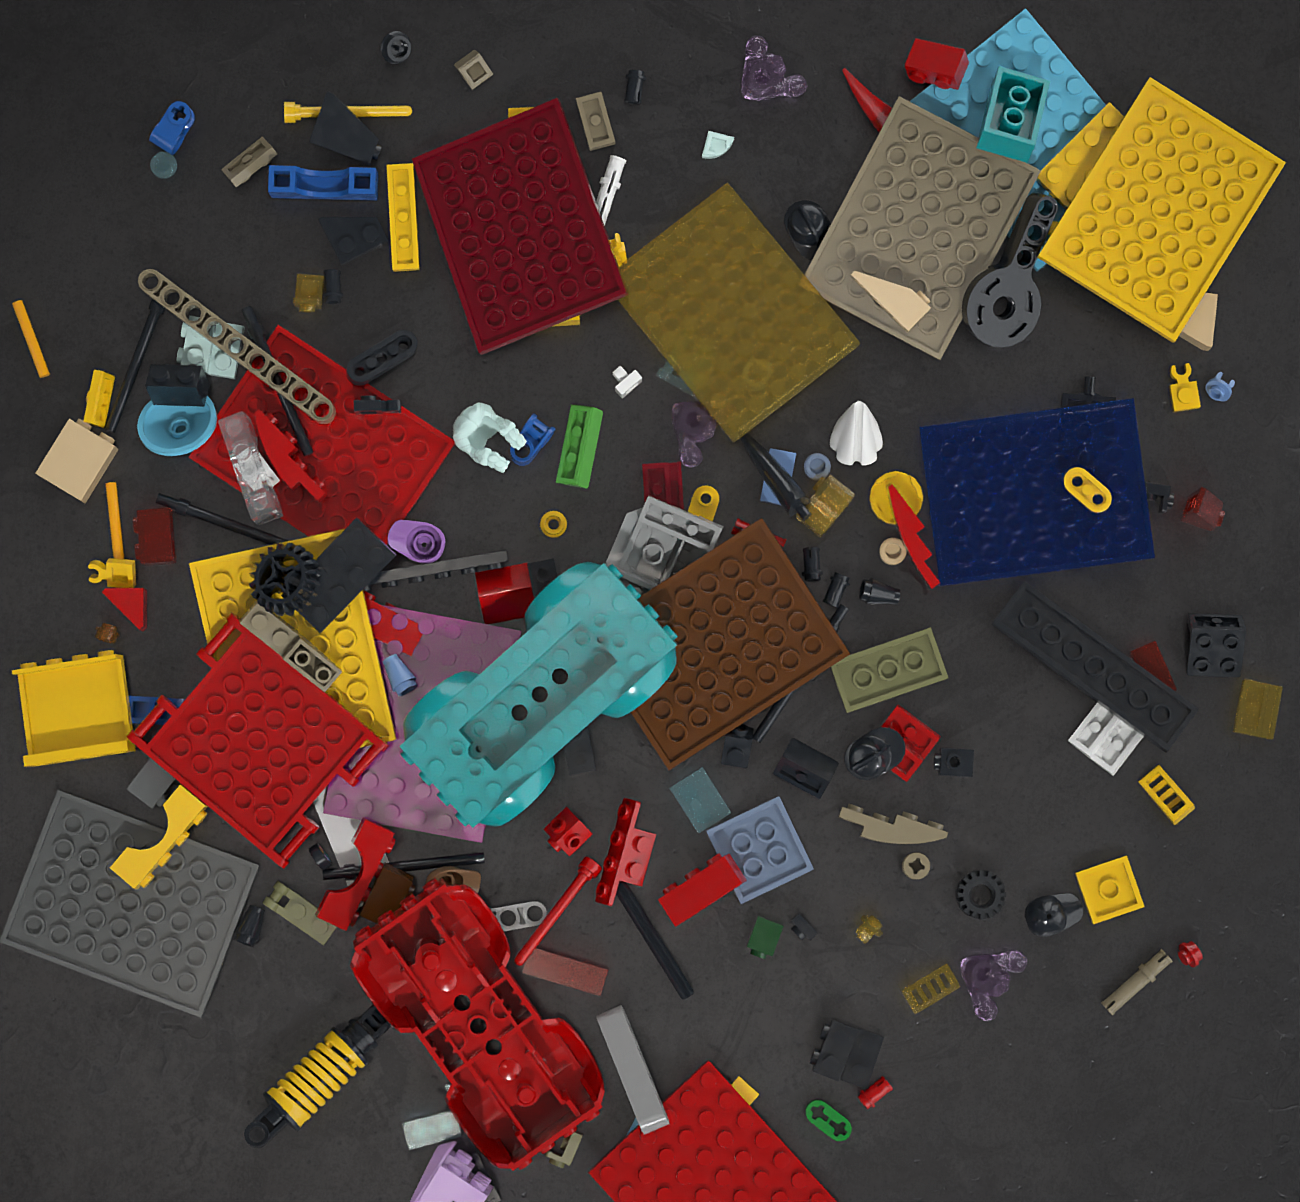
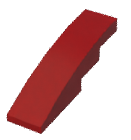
[886,483,940,589]

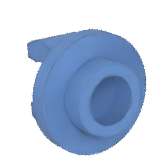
[1205,372,1235,401]

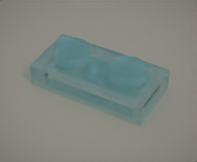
[402,1111,462,1150]

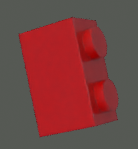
[905,38,969,90]

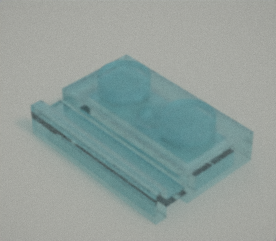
[670,767,731,834]

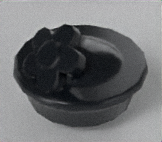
[380,31,411,64]

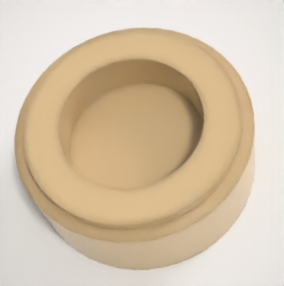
[879,538,907,565]

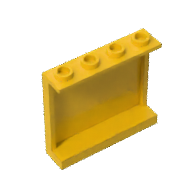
[12,650,136,767]

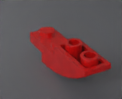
[255,409,327,503]

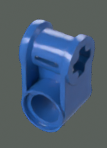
[149,101,195,155]
[510,413,556,466]

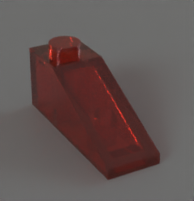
[1181,487,1225,531]

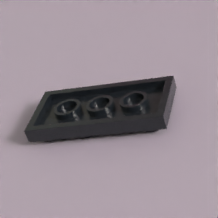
[281,517,396,633]

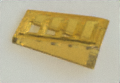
[900,964,961,1014]

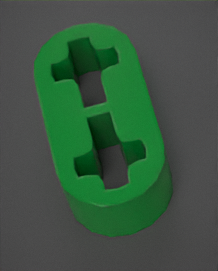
[805,1099,852,1141]

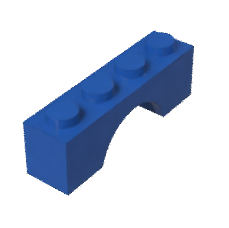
[268,165,378,200]

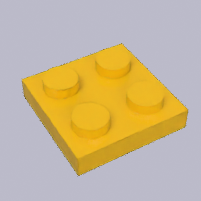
[1075,856,1145,924]

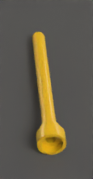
[284,102,412,123]

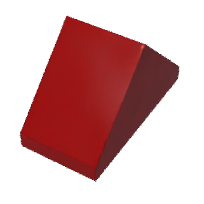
[102,588,147,631]

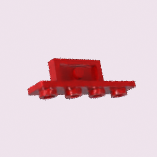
[595,798,656,906]

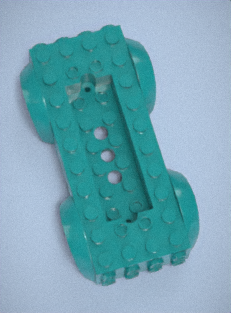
[399,562,678,828]

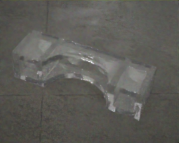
[218,411,283,526]

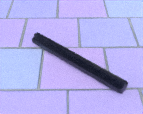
[616,881,694,1000]

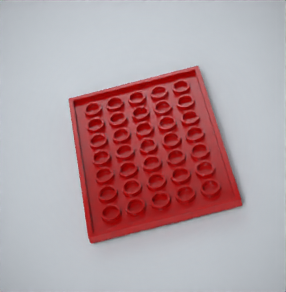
[189,325,455,546]
[588,1060,837,1202]

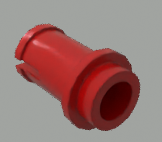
[858,1076,893,1110]

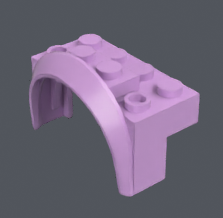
[410,1141,494,1202]

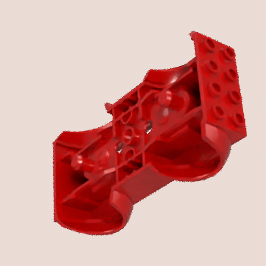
[350,878,605,1171]

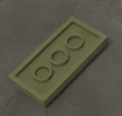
[830,627,948,713]

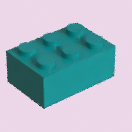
[976,66,1050,163]

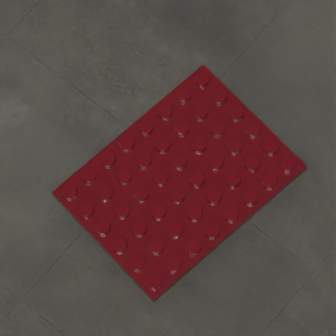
[412,98,629,355]

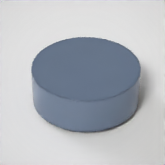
[804,453,831,481]

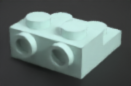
[177,316,244,379]

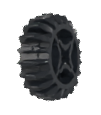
[249,543,322,616]

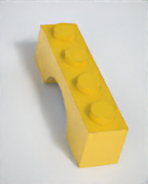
[110,784,208,889]

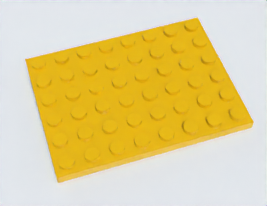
[1037,77,1286,343]
[189,528,397,748]

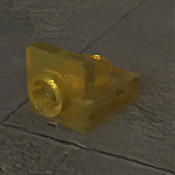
[293,274,324,313]

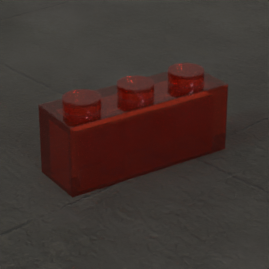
[522,948,609,996]

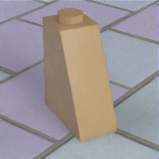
[1179,293,1218,351]

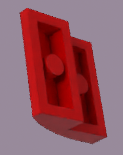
[881,704,941,782]

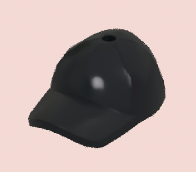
[1024,893,1083,937]

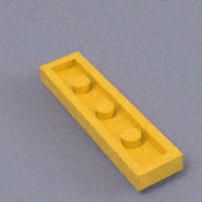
[387,163,420,272]

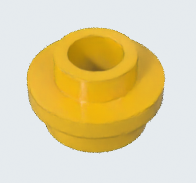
[540,511,567,538]

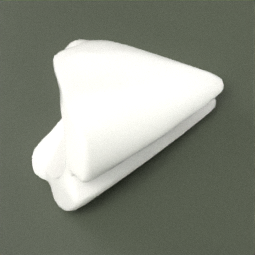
[830,401,883,465]

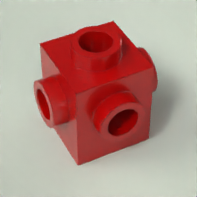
[543,807,592,857]

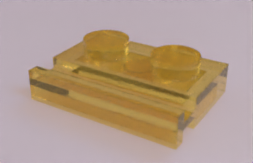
[1233,679,1283,740]

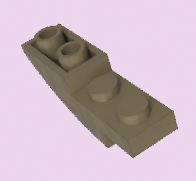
[239,600,342,692]
[838,804,948,844]

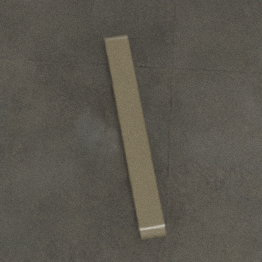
[138,269,336,424]

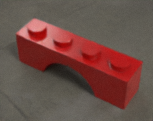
[315,817,396,931]

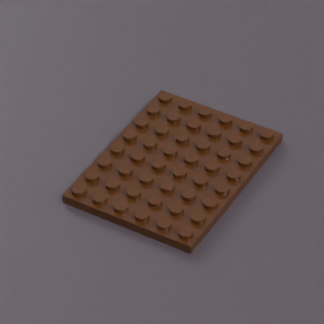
[631,518,850,770]

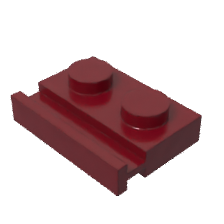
[642,461,684,510]

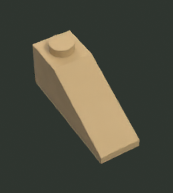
[851,271,931,333]

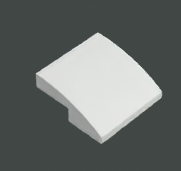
[1068,703,1143,776]

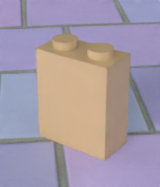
[35,419,119,504]

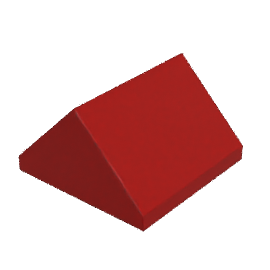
[475,562,534,625]

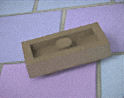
[576,92,615,151]
[221,137,277,187]

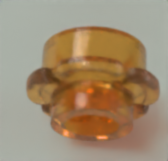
[95,623,121,644]

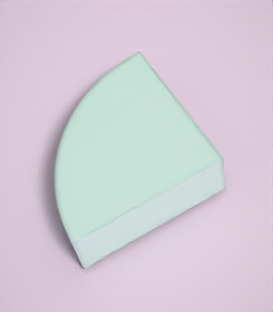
[702,131,734,159]

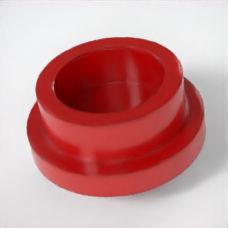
[1178,941,1203,968]

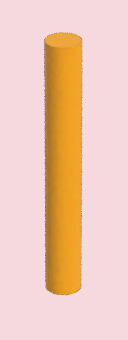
[12,300,50,378]
[106,482,124,559]

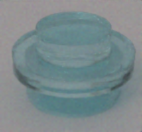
[150,152,177,179]

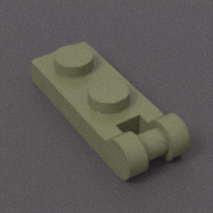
[262,880,337,946]

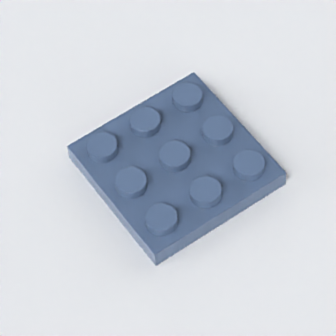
[706,796,814,904]

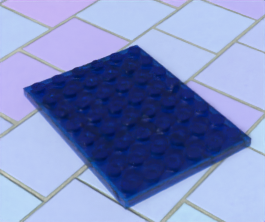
[920,398,1155,587]

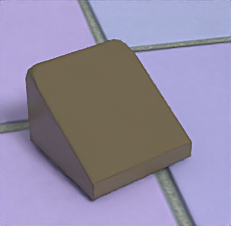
[454,50,493,90]

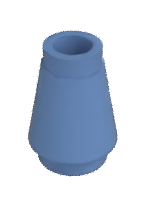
[383,654,417,696]

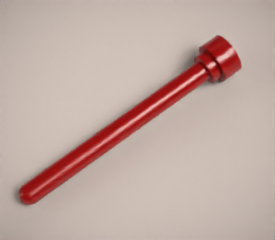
[514,857,602,966]

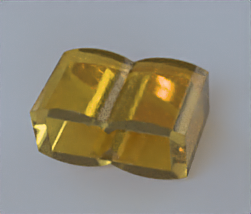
[796,475,855,538]

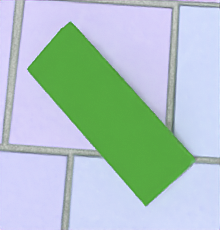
[556,404,603,489]

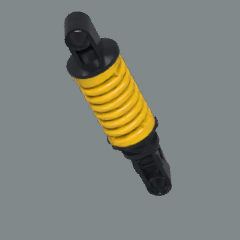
[244,1005,391,1148]

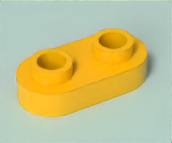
[1064,467,1112,513]
[688,486,719,521]

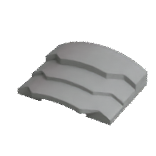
[606,496,724,595]

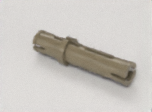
[1101,949,1173,1016]

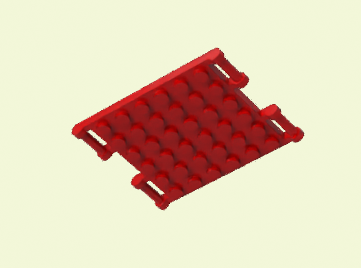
[126,612,389,869]

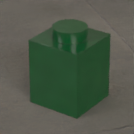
[746,916,784,959]

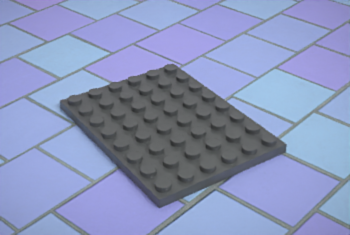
[0,790,260,1018]

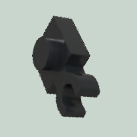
[354,395,401,415]

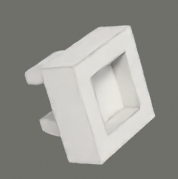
[612,366,642,398]

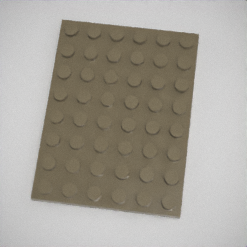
[799,96,1041,361]

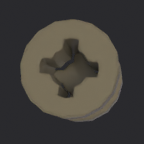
[902,853,930,879]

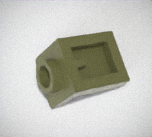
[545,1131,583,1168]

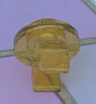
[855,915,883,944]

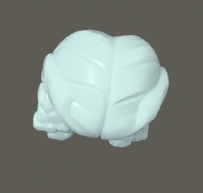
[453,402,527,473]

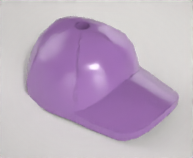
[388,520,445,563]

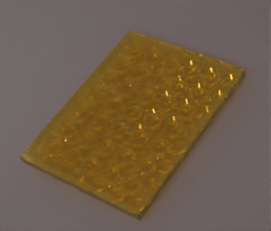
[618,182,860,443]

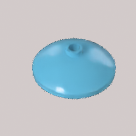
[137,396,217,456]

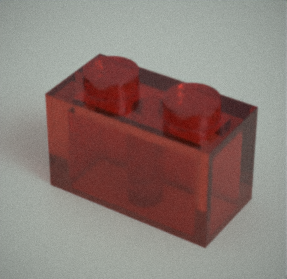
[133,508,176,566]

